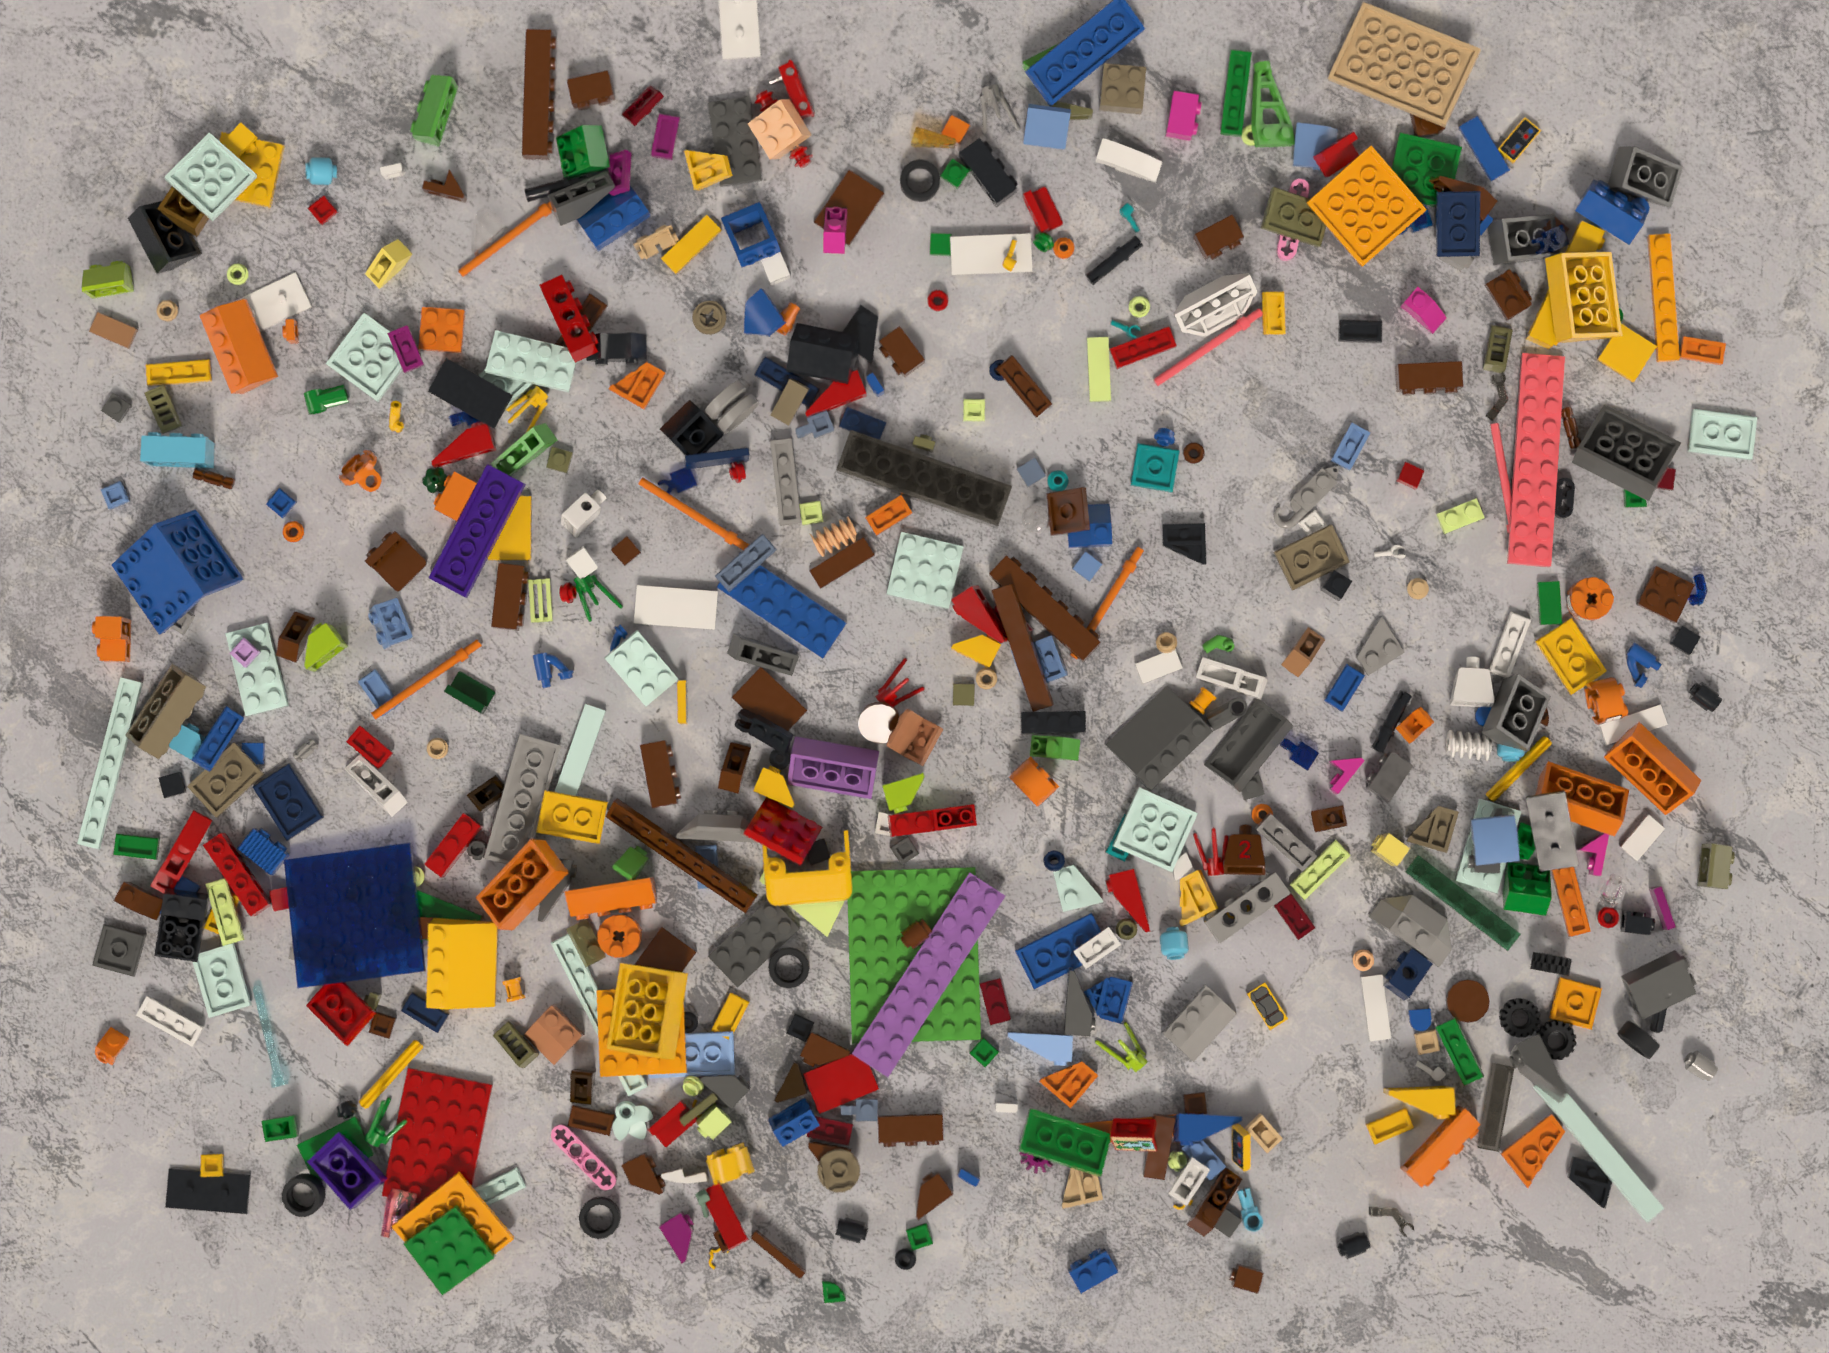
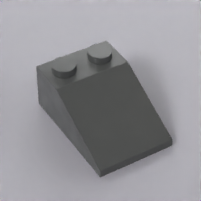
[1608,146,1683,208]
[1488,214,1560,265]
[1509,1034,1568,1103]

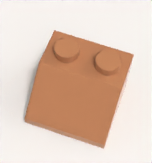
[524,1004,585,1065]

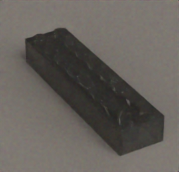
[836,430,1012,529]

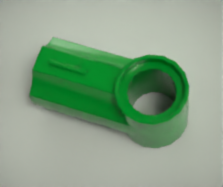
[303,385,349,415]

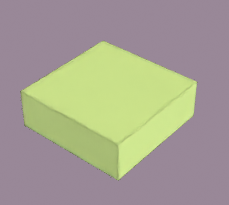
[963,399,985,421]
[799,501,823,525]

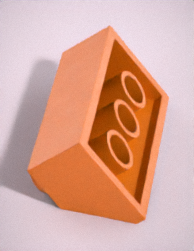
[199,299,278,394]
[1604,722,1701,815]
[564,878,657,920]
[1400,1105,1481,1188]

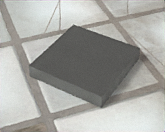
[92,924,146,977]

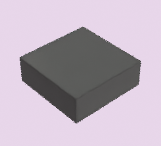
[890,836,919,865]
[1215,1208,1242,1238]

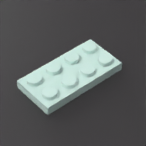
[485,330,576,393]
[225,623,289,716]
[1455,799,1521,893]

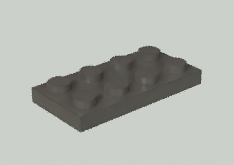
[708,96,762,187]
[708,900,800,988]

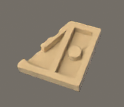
[1062,1168,1103,1209]

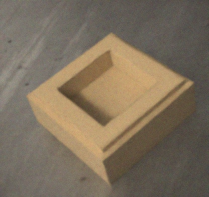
[1414,1029,1440,1055]

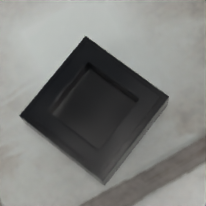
[1670,626,1701,656]
[158,772,186,798]
[807,838,831,865]
[786,1014,815,1042]

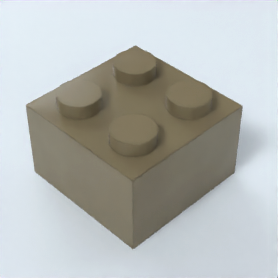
[1099,63,1146,115]

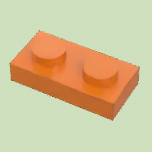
[1679,336,1726,365]
[865,495,913,536]

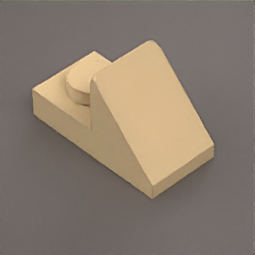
[1244,1113,1283,1153]

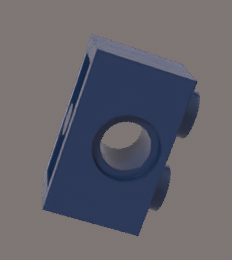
[1383,948,1433,1001]

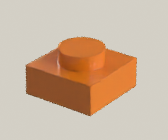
[282,319,299,344]

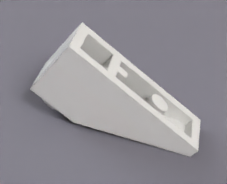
[344,755,408,817]

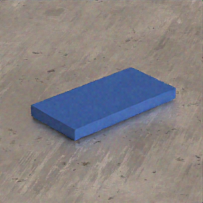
[1015,913,1101,989]

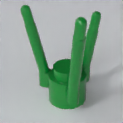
[574,574,623,622]
[365,1097,407,1147]

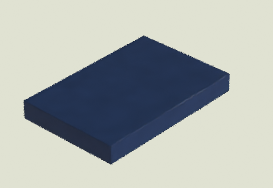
[1436,191,1480,257]
[253,764,324,841]

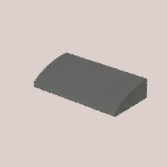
[1204,699,1293,792]

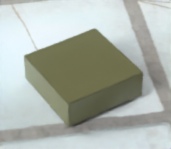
[953,684,975,706]

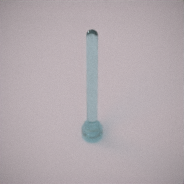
[253,985,289,1088]

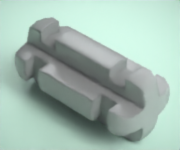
[293,739,318,763]

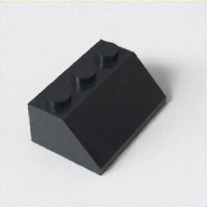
[127,201,202,274]
[786,323,860,384]

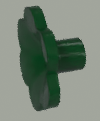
[422,467,448,493]

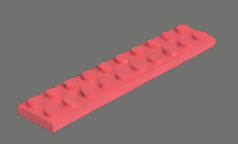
[1507,353,1565,568]

